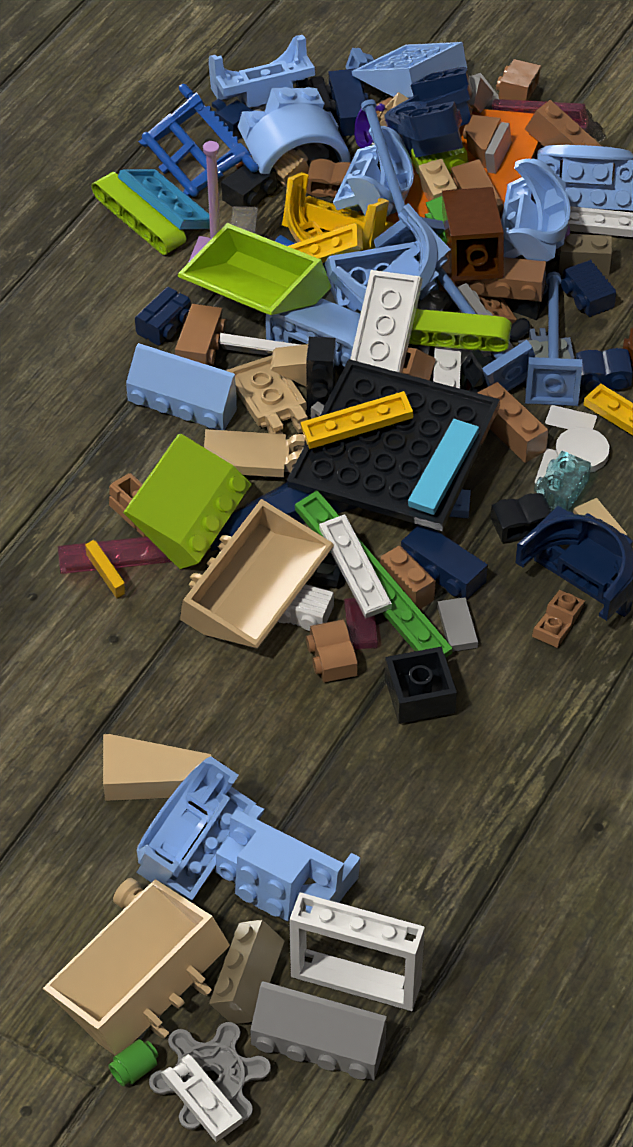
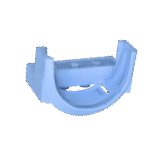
[537,145,633,211]
[136,756,256,902]

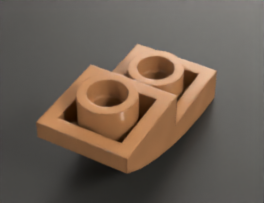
[532,590,585,648]

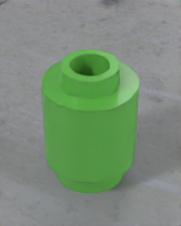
[108,1039,158,1086]

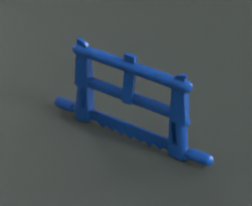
[138,84,259,197]

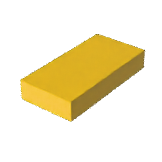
[85,540,125,599]

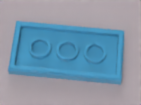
[118,169,210,229]

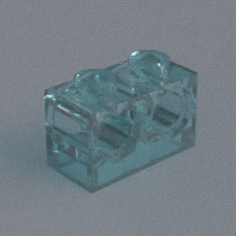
[534,451,591,511]

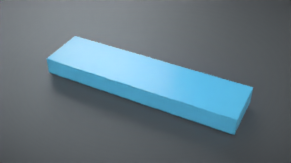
[408,419,479,515]

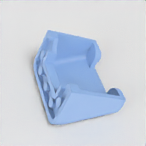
[266,298,361,367]

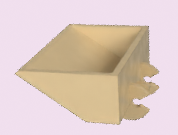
[180,499,334,648]
[43,879,230,1056]

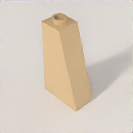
[103,734,211,801]

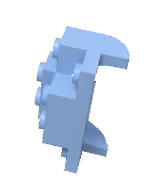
[209,35,315,108]
[333,126,414,217]
[501,159,570,262]

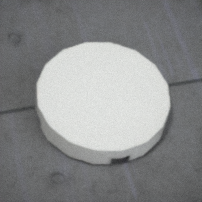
[556,427,609,473]

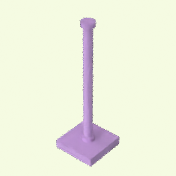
[189,141,220,262]

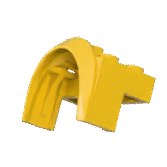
[282,172,394,251]

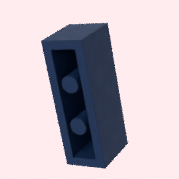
[328,68,368,137]
[401,525,488,601]

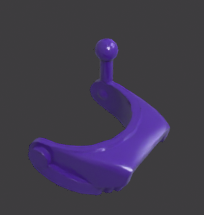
[354,104,385,148]

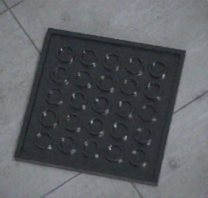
[287,359,500,531]

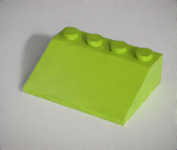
[123,434,251,569]

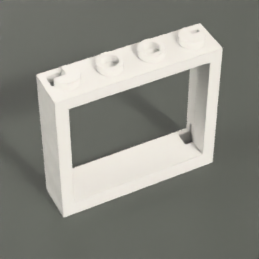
[290,892,425,1011]

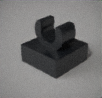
[460,349,494,388]

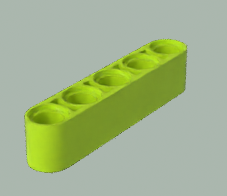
[91,172,186,255]
[409,309,512,352]

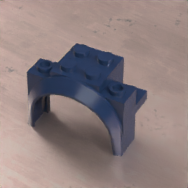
[515,506,633,621]

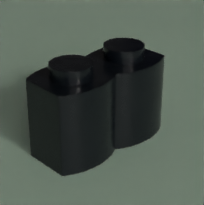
[490,493,552,543]

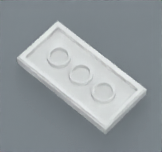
[350,270,423,373]

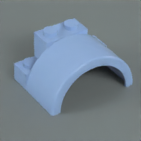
[238,87,351,174]

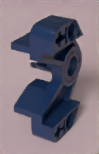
[384,67,473,158]

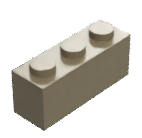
[209,920,285,1024]

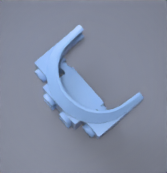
[329,203,451,312]
[215,805,360,921]

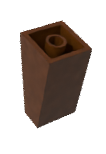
[442,187,504,282]

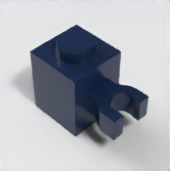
[212,98,253,140]

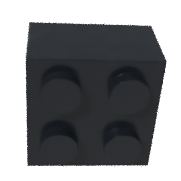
[384,646,457,724]

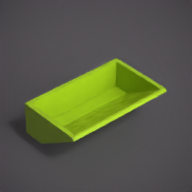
[178,223,331,315]

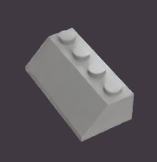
[251,981,387,1080]

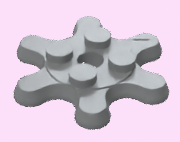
[149,1022,270,1130]

